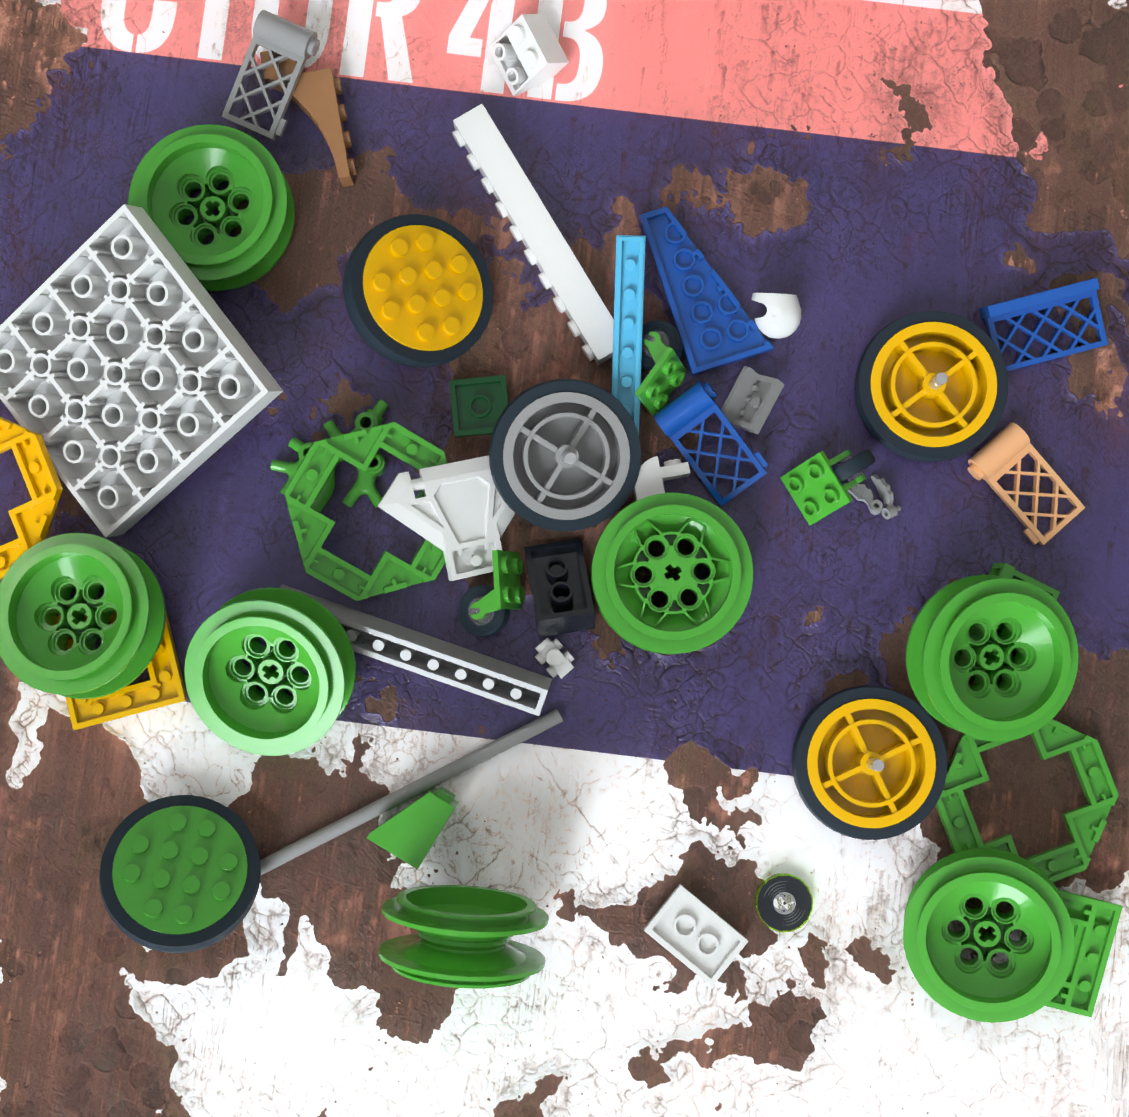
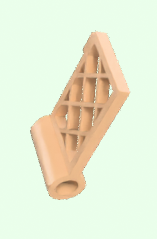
[968,422,1085,545]

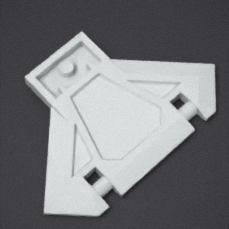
[378,455,515,581]

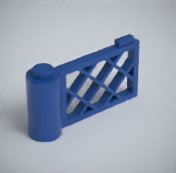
[654,381,769,506]

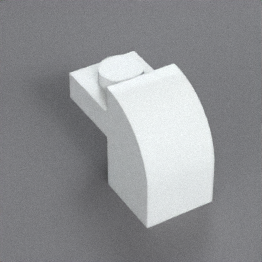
[633,456,690,502]

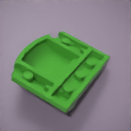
[1020,889,1123,1018]

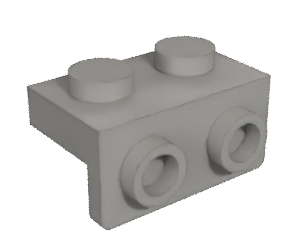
[721,366,785,434]

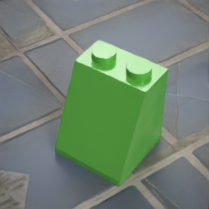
[367,787,459,869]

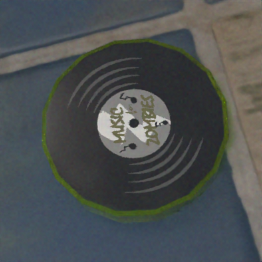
[755,873,813,932]

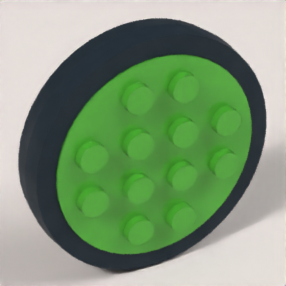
[99,795,261,953]

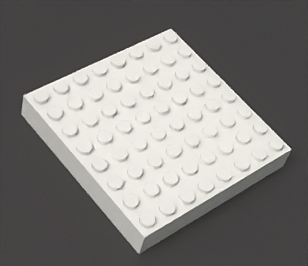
[0,204,283,538]

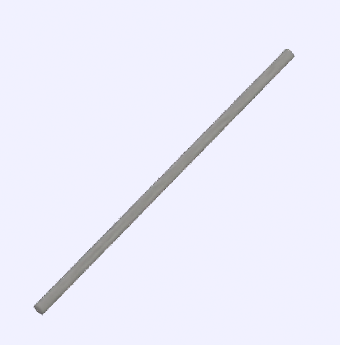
[260,709,563,875]

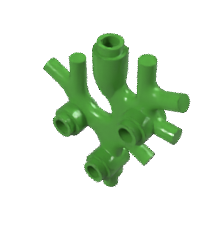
[271,399,389,513]

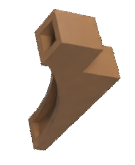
[260,51,357,187]

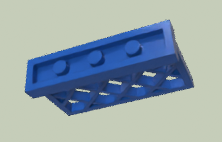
[979,278,1108,371]

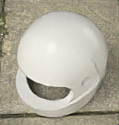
[751,293,801,339]

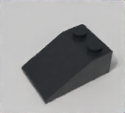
[524,539,595,638]

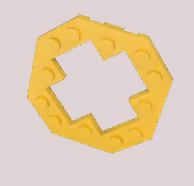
[0,417,63,579]

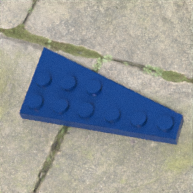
[639,206,773,376]

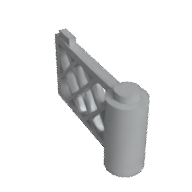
[221,10,320,140]

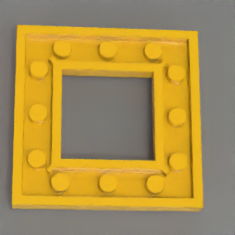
[55,612,188,730]

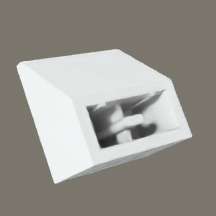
[488,14,569,96]

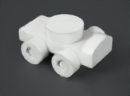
[535,637,575,679]

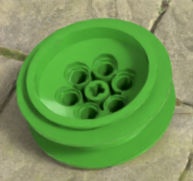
[128,124,295,291]
[591,493,753,654]
[0,533,166,699]
[906,575,1079,742]
[184,587,356,756]
[903,848,1075,1023]
[378,885,549,989]

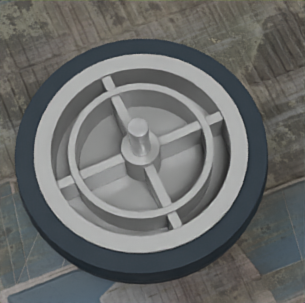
[489,379,641,531]

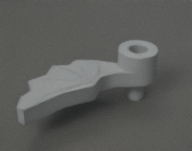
[871,474,901,520]
[842,483,883,515]

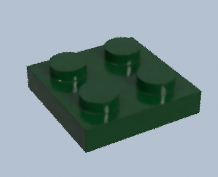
[449,375,509,438]

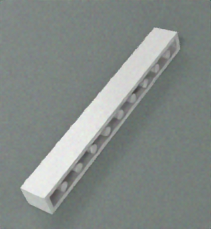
[452,104,614,365]

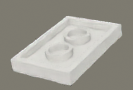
[643,884,748,987]

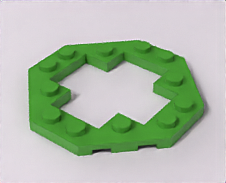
[284,422,447,601]
[936,719,1119,882]

